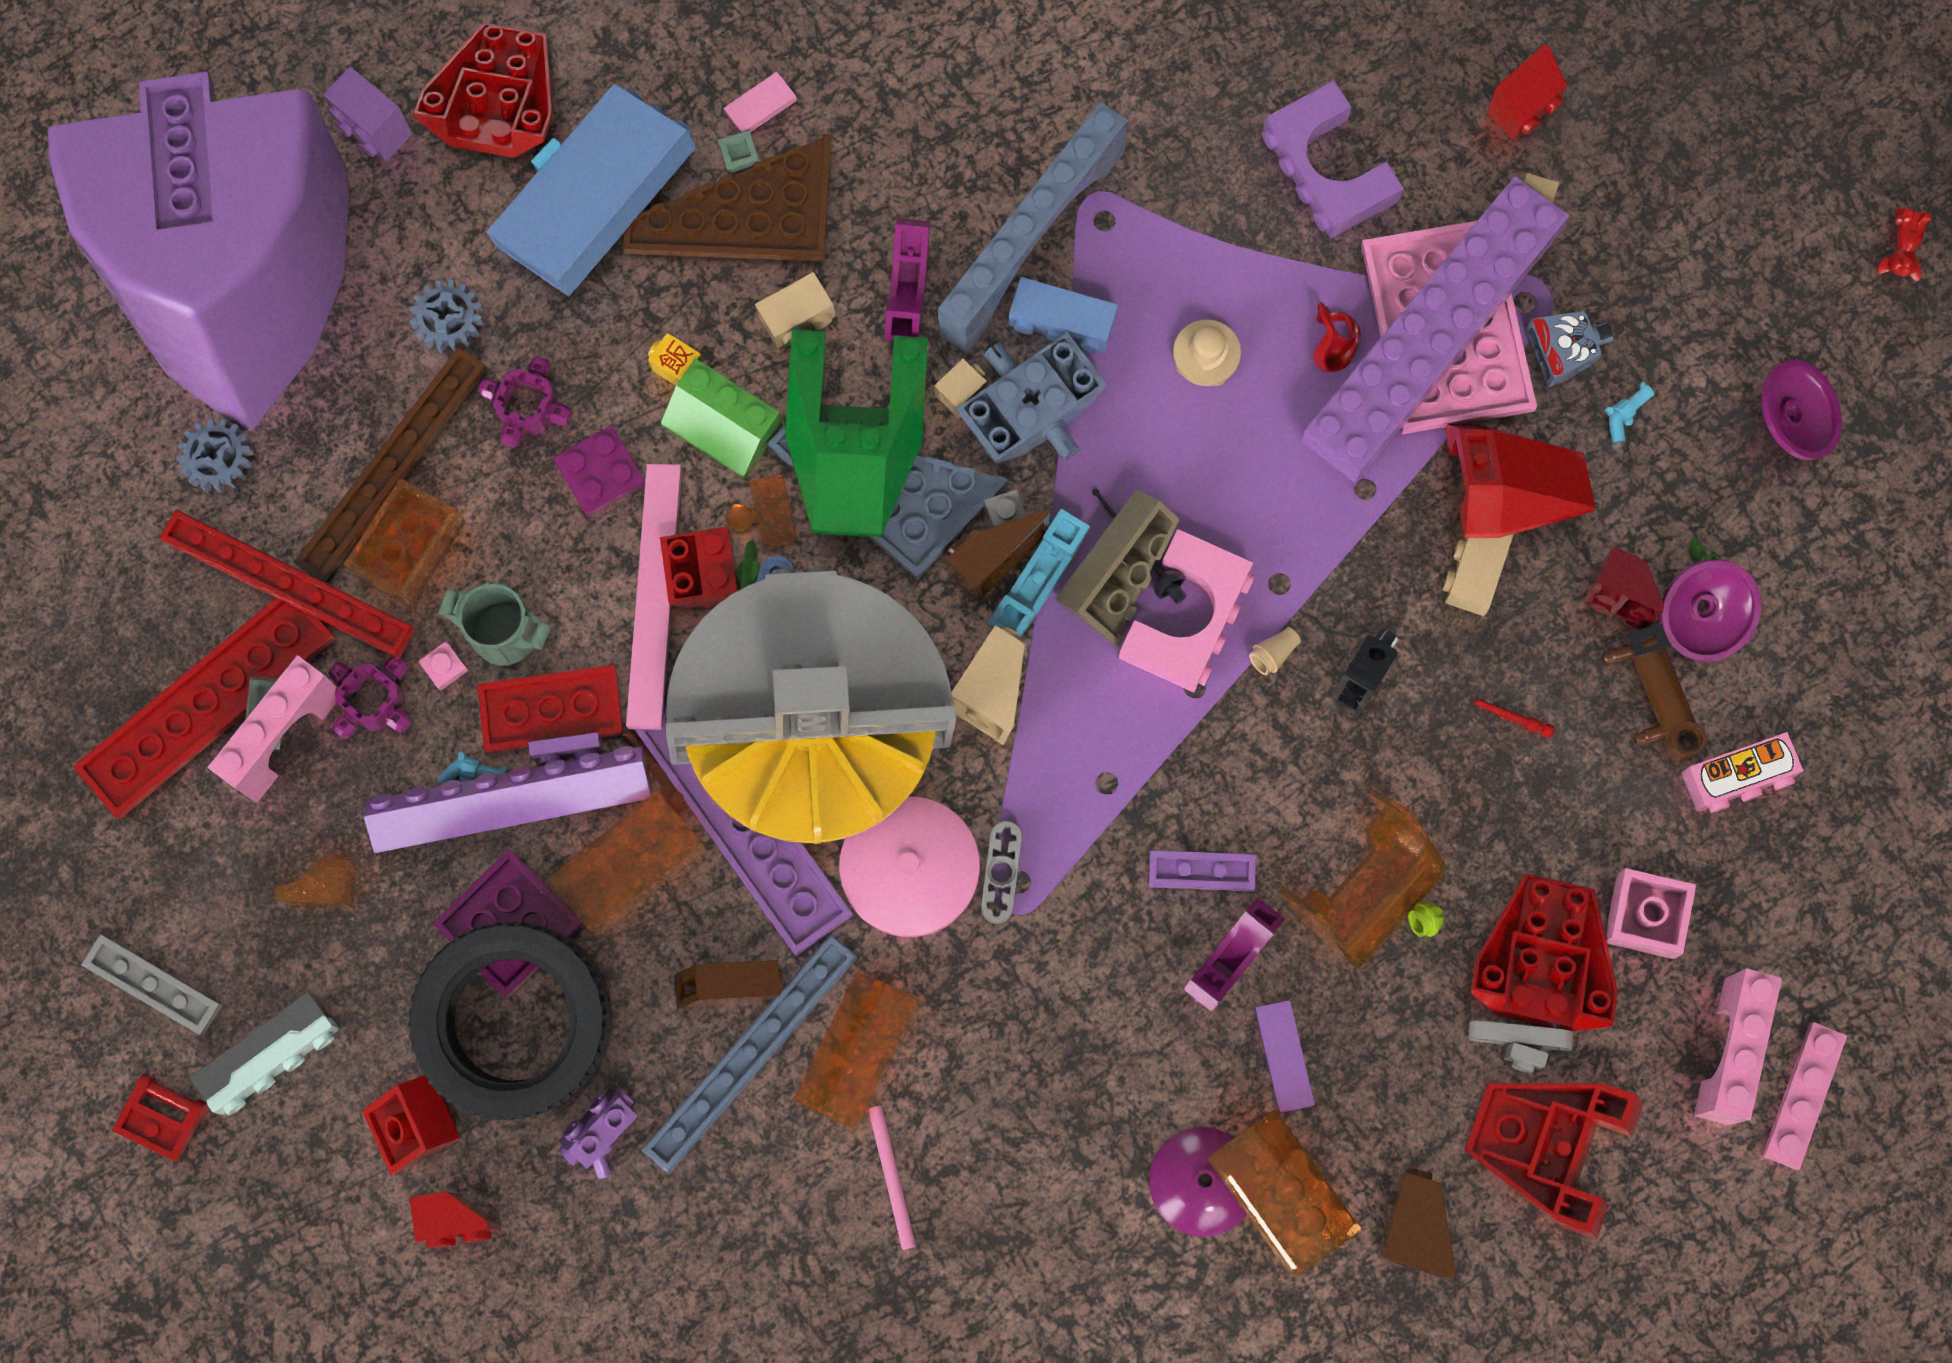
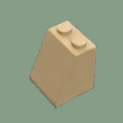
[951,625,1025,745]

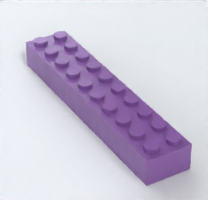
[1302,176,1570,483]

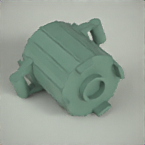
[438,583,551,666]

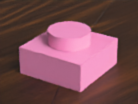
[418,641,468,691]

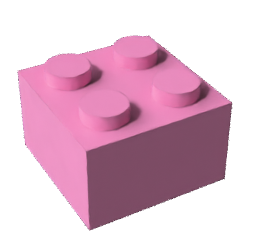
[1605,868,1696,959]

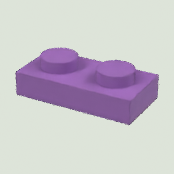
[528,733,604,766]

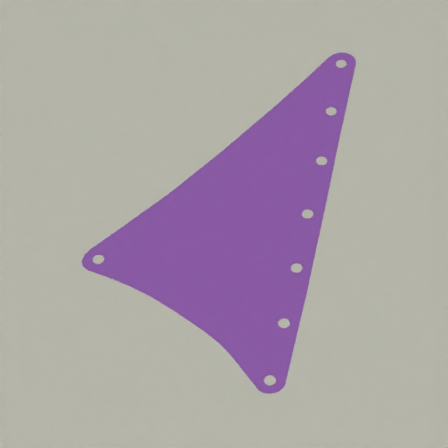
[989,191,1554,915]

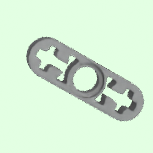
[981,821,1022,924]
[1468,1021,1573,1051]

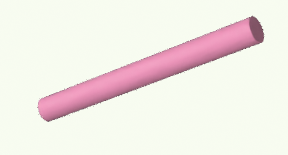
[868,1106,916,1250]

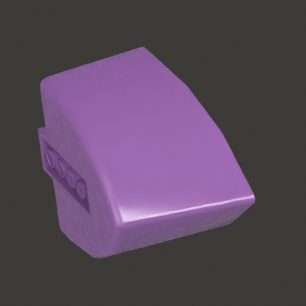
[47,71,350,431]

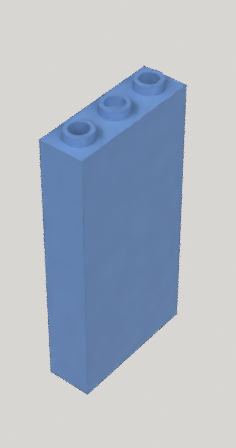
[486,84,696,297]

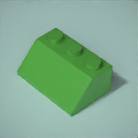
[661,358,783,479]

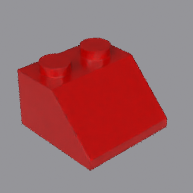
[1486,44,1567,141]
[362,1076,460,1175]

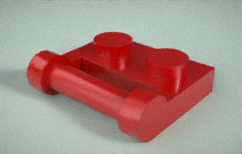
[112,1073,209,1162]

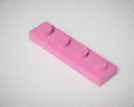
[1762,1022,1847,1170]

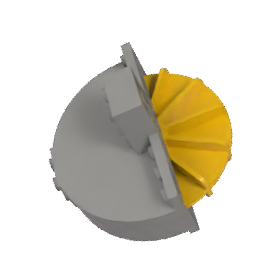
[666,567,956,844]

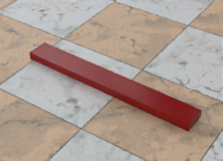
[159,509,416,659]

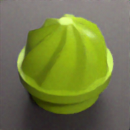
[1408,902,1445,937]

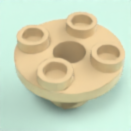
[1173,320,1241,386]

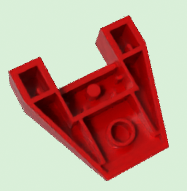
[1465,1083,1643,1239]

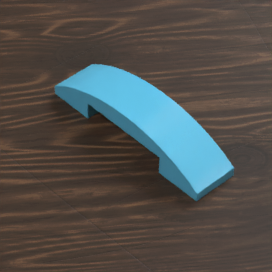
[987,509,1090,637]

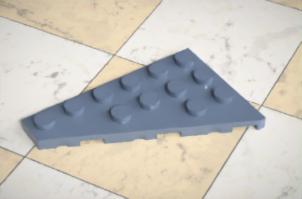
[767,424,1007,580]

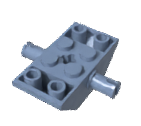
[956,332,1107,464]

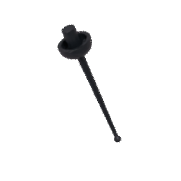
[1092,489,1187,604]

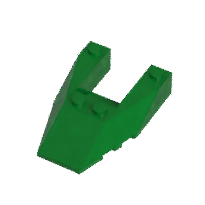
[785,329,928,537]

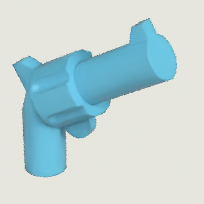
[1604,381,1654,443]
[437,751,508,784]

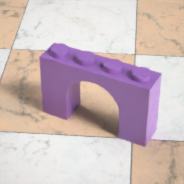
[1262,81,1404,239]

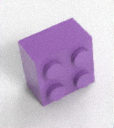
[323,66,413,162]

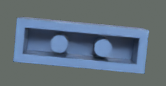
[1009,277,1118,353]

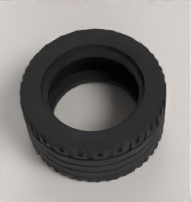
[408,922,613,1120]

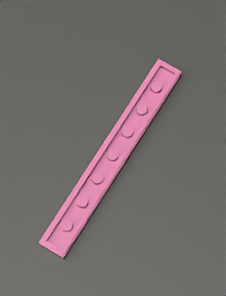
[626,464,682,730]

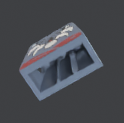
[1525,311,1613,388]

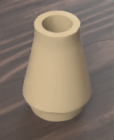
[1249,627,1301,675]

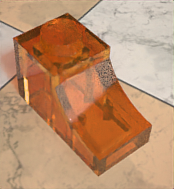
[274,854,356,908]

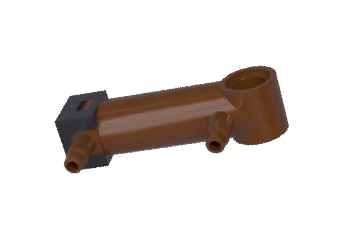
[1602,623,1706,762]

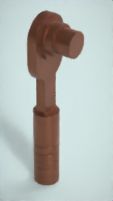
[622,729,689,813]

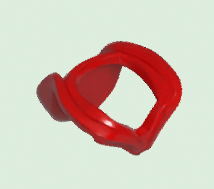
[1313,302,1361,373]

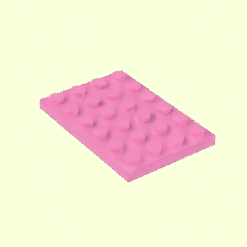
[1361,220,1537,434]

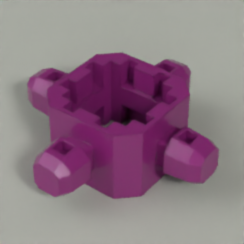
[478,356,573,448]
[328,656,412,740]

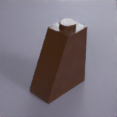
[674,960,783,1010]
[1379,1168,1456,1279]

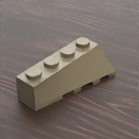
[1055,489,1180,648]

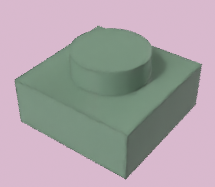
[718,130,759,174]

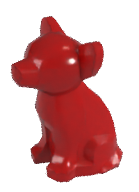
[1877,208,1932,281]

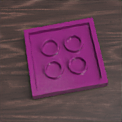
[432,849,584,999]

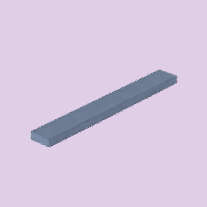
[642,934,858,1174]

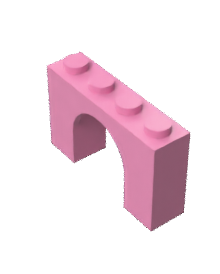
[1119,529,1255,693]
[207,655,338,803]
[1694,968,1782,1125]

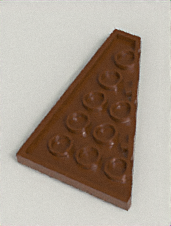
[623,134,832,262]

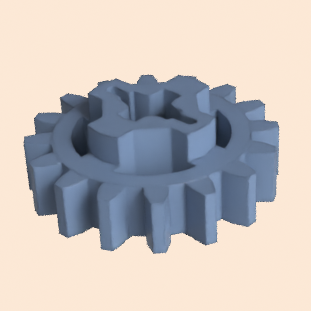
[409,279,484,353]
[176,418,254,493]

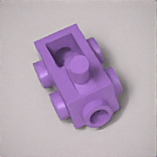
[558,1088,638,1179]

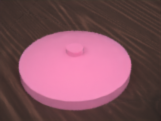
[839,796,980,937]

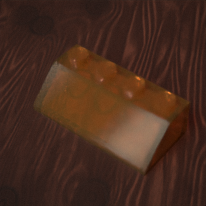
[793,972,920,1132]
[1207,1109,1362,1279]

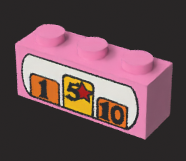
[1681,732,1803,814]

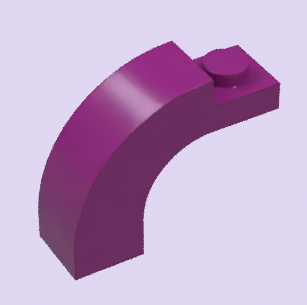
[884,218,930,341]
[1183,897,1285,1012]

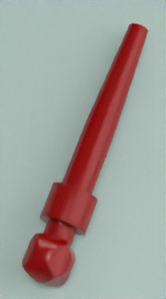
[1475,699,1555,738]

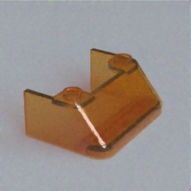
[1278,788,1445,966]

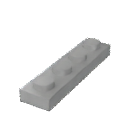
[81,934,223,1036]

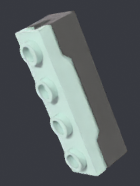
[189,992,340,1115]

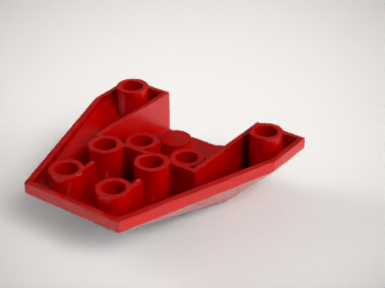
[413,22,553,158]
[1445,424,1596,538]
[1470,873,1618,1031]

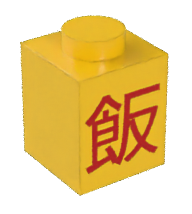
[648,333,703,386]

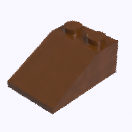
[946,510,1050,603]

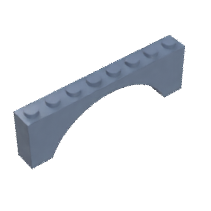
[938,102,1128,355]

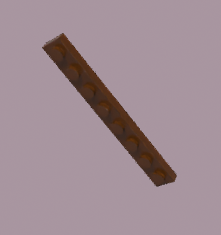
[294,347,487,582]

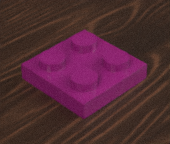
[553,425,645,518]

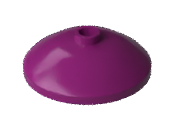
[1761,359,1842,460]
[1660,559,1762,662]
[1149,1127,1257,1237]

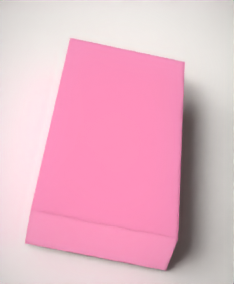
[723,72,797,133]

